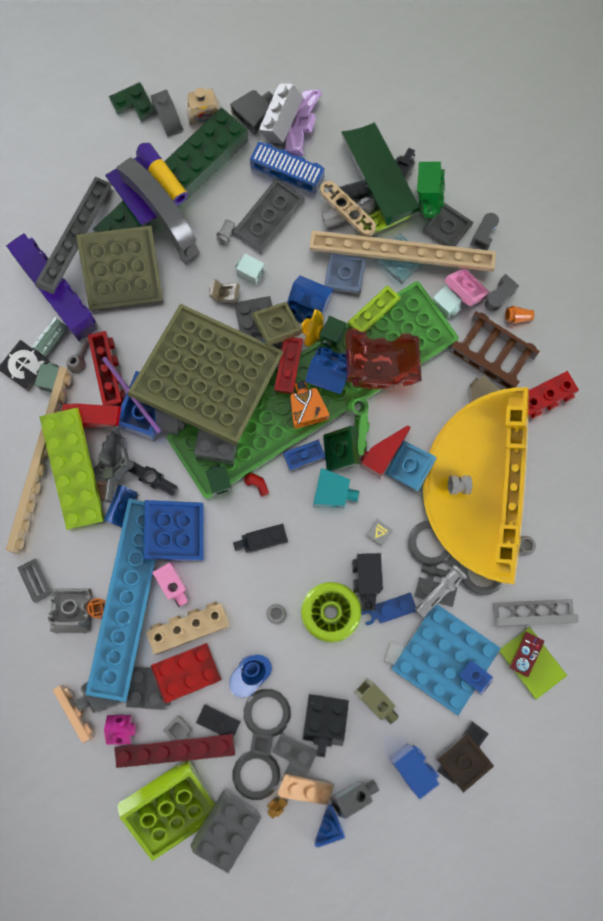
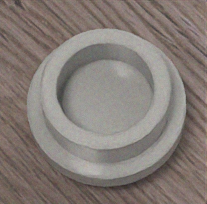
[519,536,536,555]
[267,604,286,624]

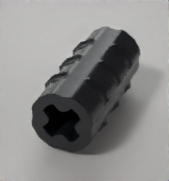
[329,180,368,204]

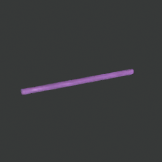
[102,357,161,434]

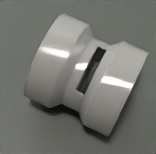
[448,475,472,495]

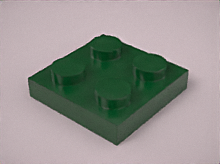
[323,426,360,472]

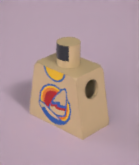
[186,88,220,125]

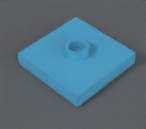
[385,440,437,491]

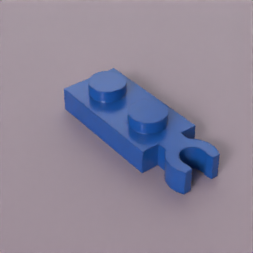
[362,592,417,625]

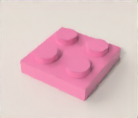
[444,268,490,307]

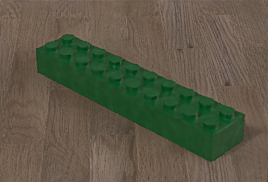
[93,107,249,232]

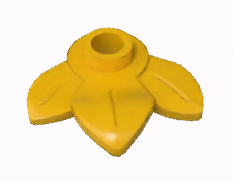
[301,309,324,347]

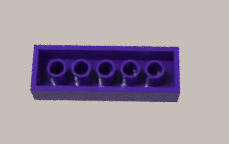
[6,233,97,342]

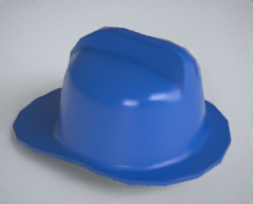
[229,654,272,698]

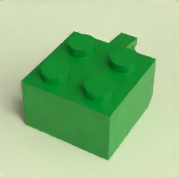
[417,161,445,218]

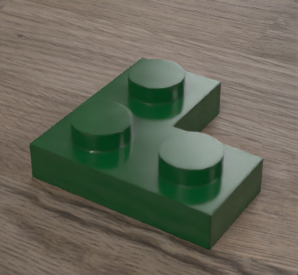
[108,82,156,121]

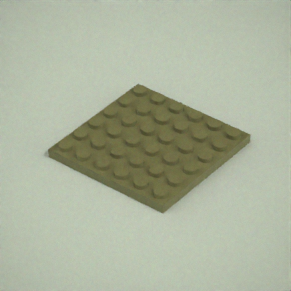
[128,303,284,446]

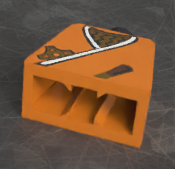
[290,381,329,429]

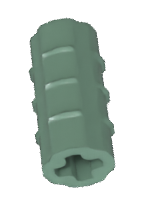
[32,318,68,357]

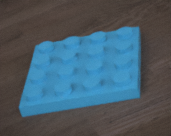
[391,604,501,716]

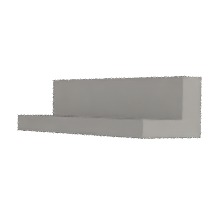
[493,599,578,627]

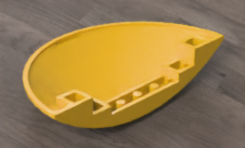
[423,387,528,584]

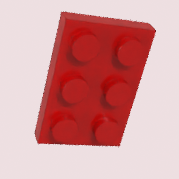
[151,643,221,704]

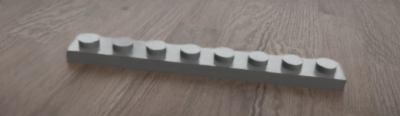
[35,176,112,294]

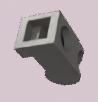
[471,213,499,250]
[485,273,519,311]

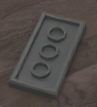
[232,178,305,254]

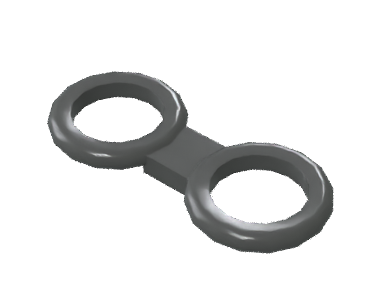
[408,521,504,595]
[232,689,291,800]

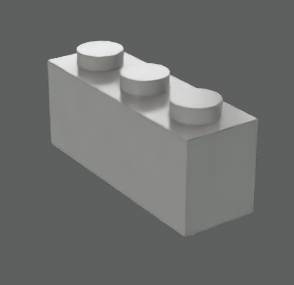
[259,84,303,144]

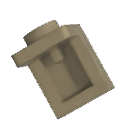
[209,279,240,303]

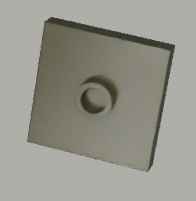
[252,302,302,346]

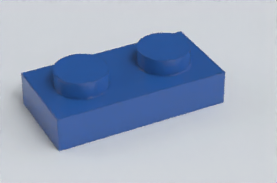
[283,439,326,471]
[104,485,138,528]

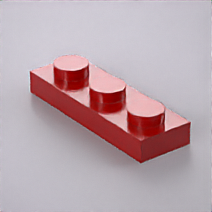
[274,337,303,394]

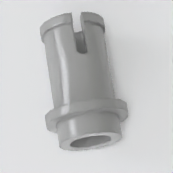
[216,219,235,244]

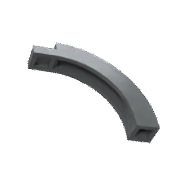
[116,157,200,263]

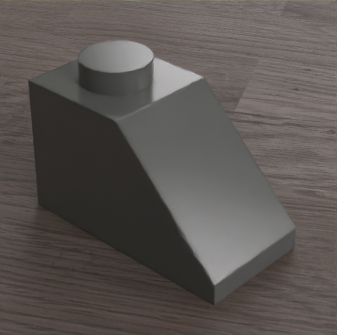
[150,89,183,137]

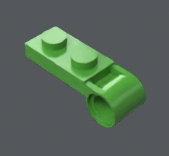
[346,398,370,455]

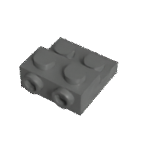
[234,296,272,338]
[126,666,171,710]

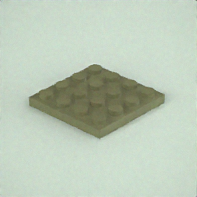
[76,225,163,310]

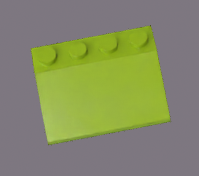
[117,761,216,861]

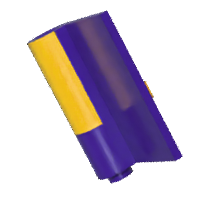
[105,143,188,226]

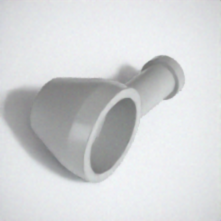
[66,338,89,374]

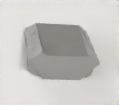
[47,588,91,634]

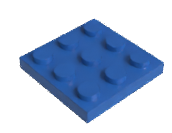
[143,500,203,561]

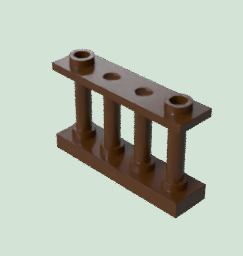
[449,311,540,389]

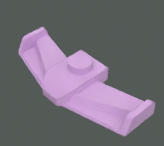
[285,89,322,156]

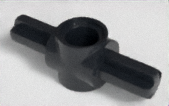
[127,461,178,496]

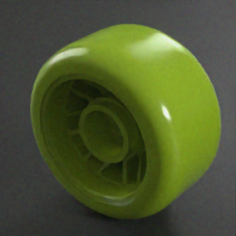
[301,582,361,643]

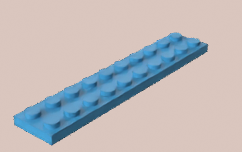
[85,498,156,702]

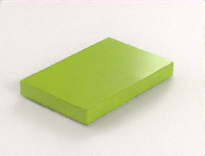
[499,627,568,700]

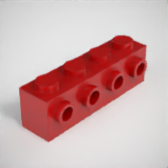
[87,331,126,407]
[528,371,579,420]

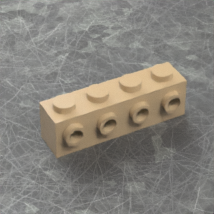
[146,601,231,655]

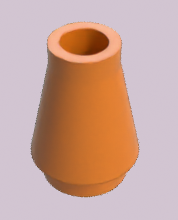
[505,306,535,324]

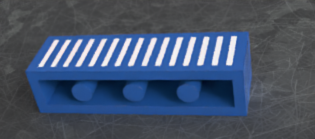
[250,141,325,195]

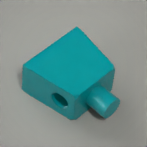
[313,468,360,509]

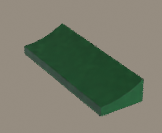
[341,122,420,226]

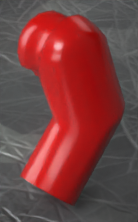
[244,473,269,497]

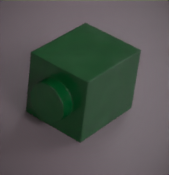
[320,315,347,349]
[206,464,232,496]

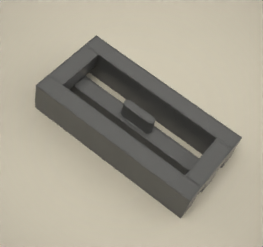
[17,559,52,603]

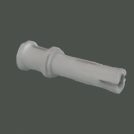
[415,565,467,618]

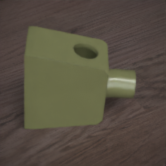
[354,678,399,724]

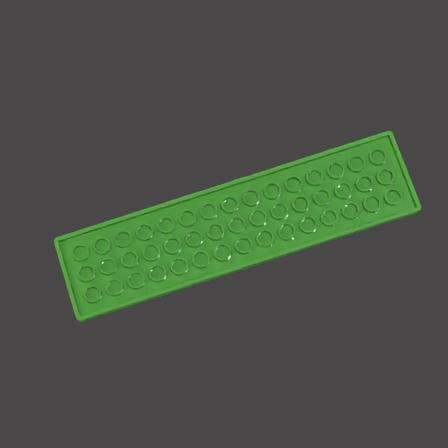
[167,281,459,499]

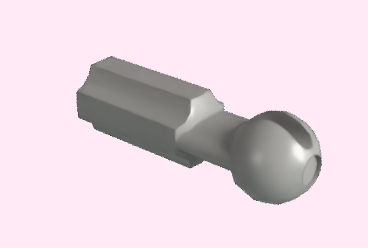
[321,197,376,229]

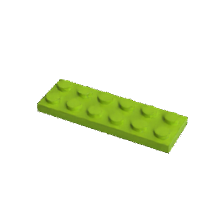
[39,408,104,530]

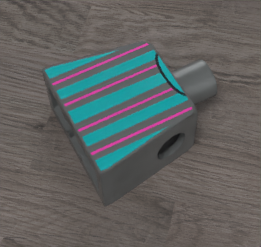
[330,780,379,819]

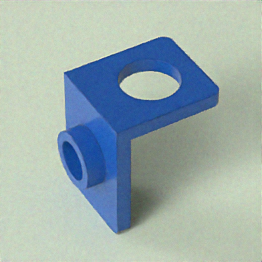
[460,661,494,696]

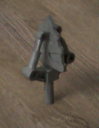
[93,428,134,503]

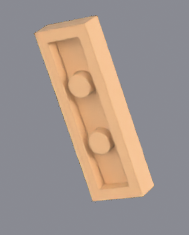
[53,685,94,743]
[278,774,334,805]

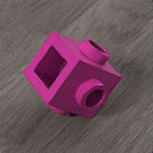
[104,715,136,745]

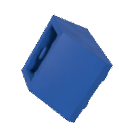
[287,275,334,323]
[305,346,353,394]

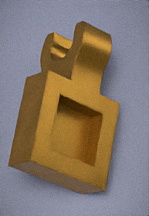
[267,797,288,819]

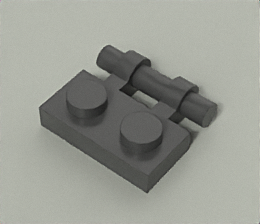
[414,564,457,607]

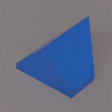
[314,802,346,848]

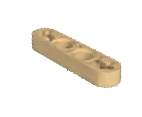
[320,181,376,237]

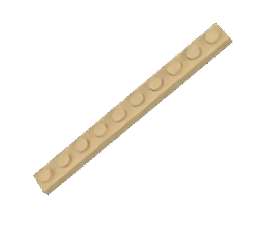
[310,230,496,272]
[6,366,72,554]

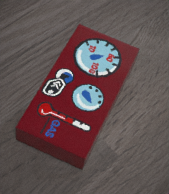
[509,632,545,677]

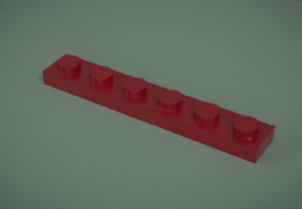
[114,734,236,768]

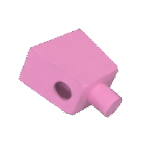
[152,561,189,607]

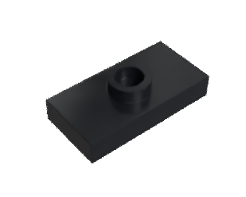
[196,704,241,736]

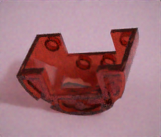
[345,329,422,389]

